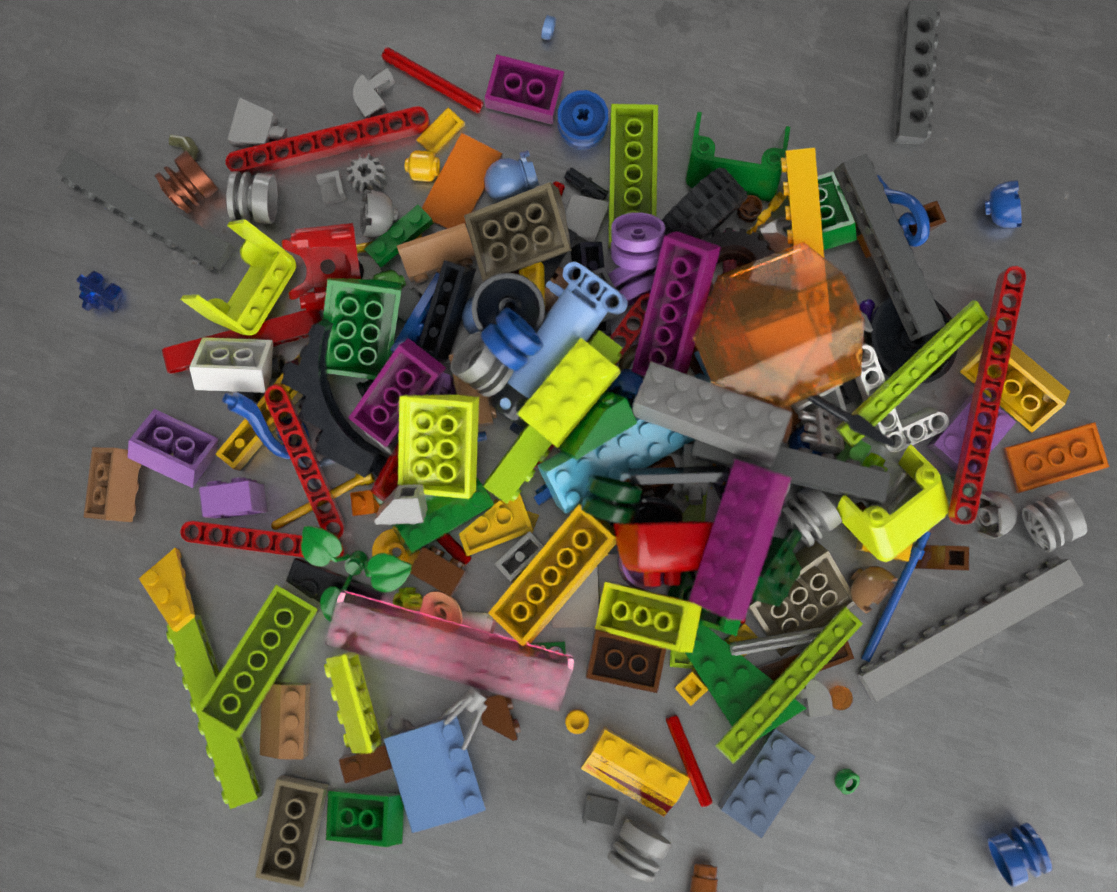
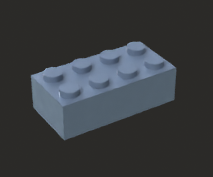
[718,728,816,838]

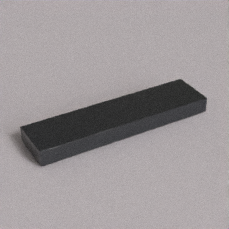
[628,466,729,485]

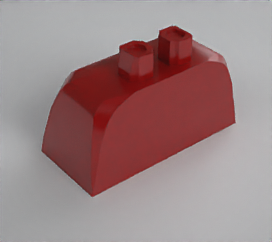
[614,521,714,587]

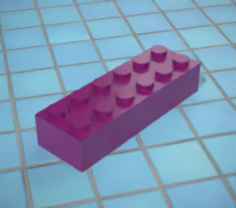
[632,231,721,376]
[689,459,791,620]

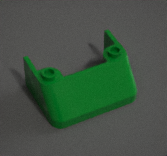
[685,112,791,203]

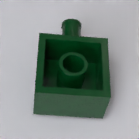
[752,528,802,607]

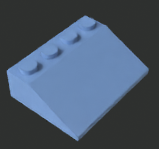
[384,716,486,833]

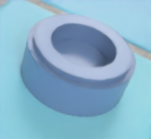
[541,15,556,40]

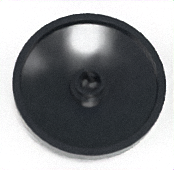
[867,297,958,385]

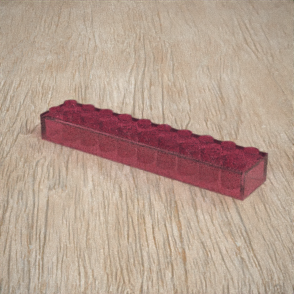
[325,590,574,712]

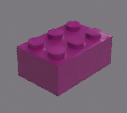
[484,54,564,125]

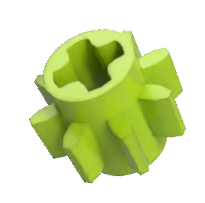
[393,587,423,616]

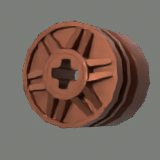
[154,151,218,214]

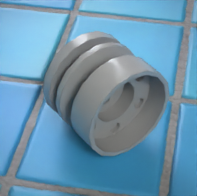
[226,171,278,224]
[451,332,514,397]
[780,487,842,547]
[1022,490,1087,553]
[607,819,672,883]

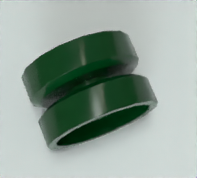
[581,475,642,524]

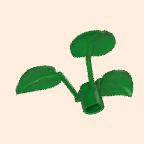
[301,526,412,625]

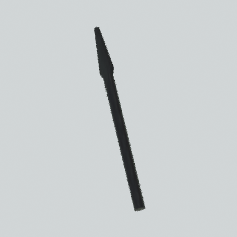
[737,350,895,447]

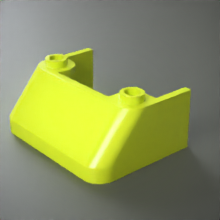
[180,219,296,335]
[836,444,949,562]

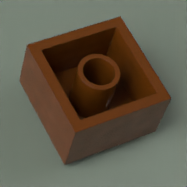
[410,545,468,597]

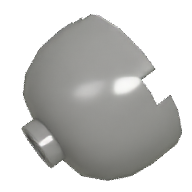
[360,189,398,237]
[972,491,1017,540]

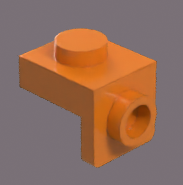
[350,490,379,516]

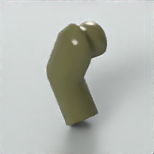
[169,134,199,160]
[618,344,638,371]

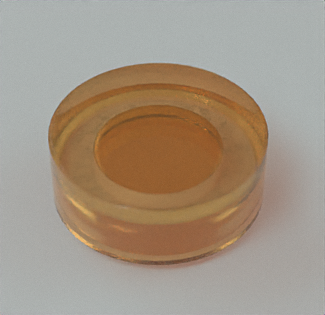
[829,685,853,710]

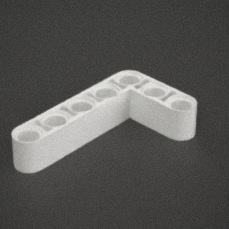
[846,341,949,452]

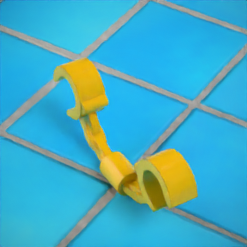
[747,191,786,235]

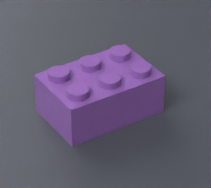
[926,394,1016,473]
[128,409,218,488]
[199,477,268,519]

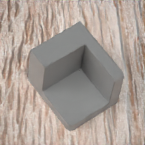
[316,170,348,205]

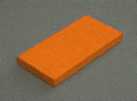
[422,133,503,229]
[1003,422,1109,493]

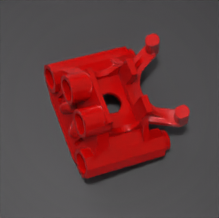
[281,223,361,312]

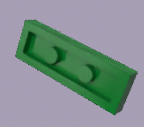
[364,205,434,268]

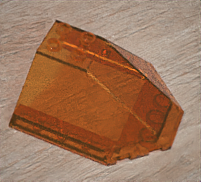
[693,242,864,409]

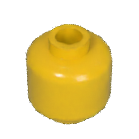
[405,150,440,182]

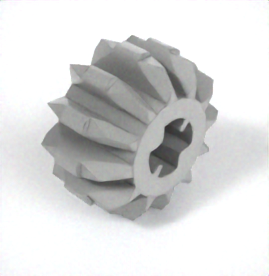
[346,153,386,193]

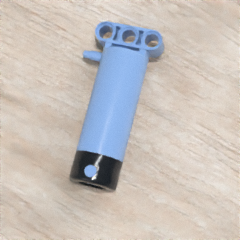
[488,262,627,427]

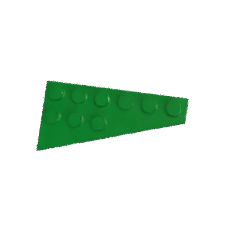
[685,624,807,741]

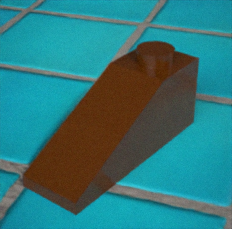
[339,743,392,784]

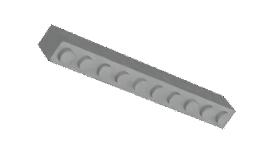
[857,557,1084,702]

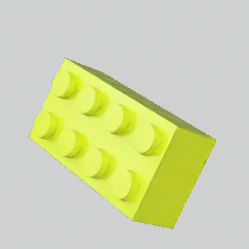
[517,338,620,448]
[595,582,702,652]

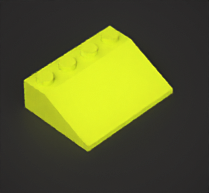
[398,395,479,499]
[324,649,383,753]

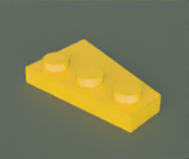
[459,494,534,556]
[138,548,195,632]

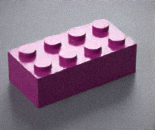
[348,338,447,447]

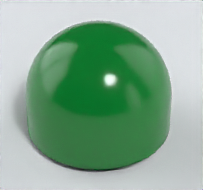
[834,769,860,795]

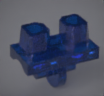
[76,270,123,313]

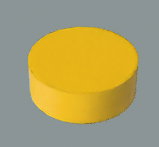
[565,709,589,734]

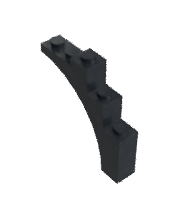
[281,319,381,477]

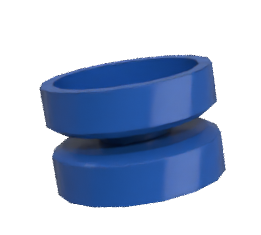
[558,90,609,150]
[481,308,544,371]

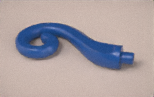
[877,175,930,247]
[222,392,310,459]

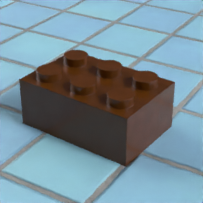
[585,629,667,694]

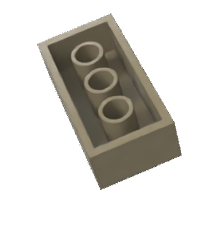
[255,775,329,888]

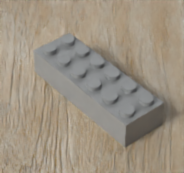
[633,362,792,467]

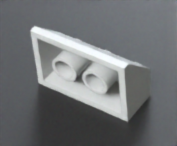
[189,337,273,393]

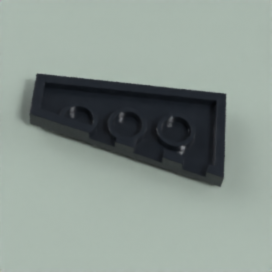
[286,558,384,637]

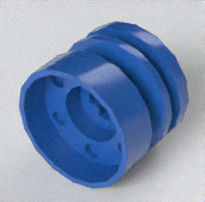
[987,822,1052,888]

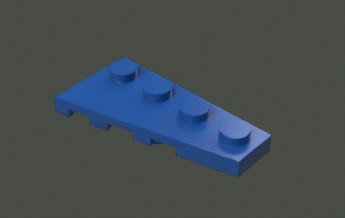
[390,272,440,353]

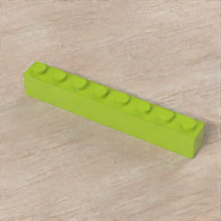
[483,330,622,504]
[166,614,263,809]

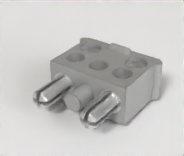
[798,408,844,455]

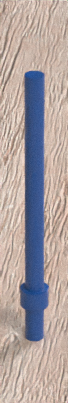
[861,531,931,662]

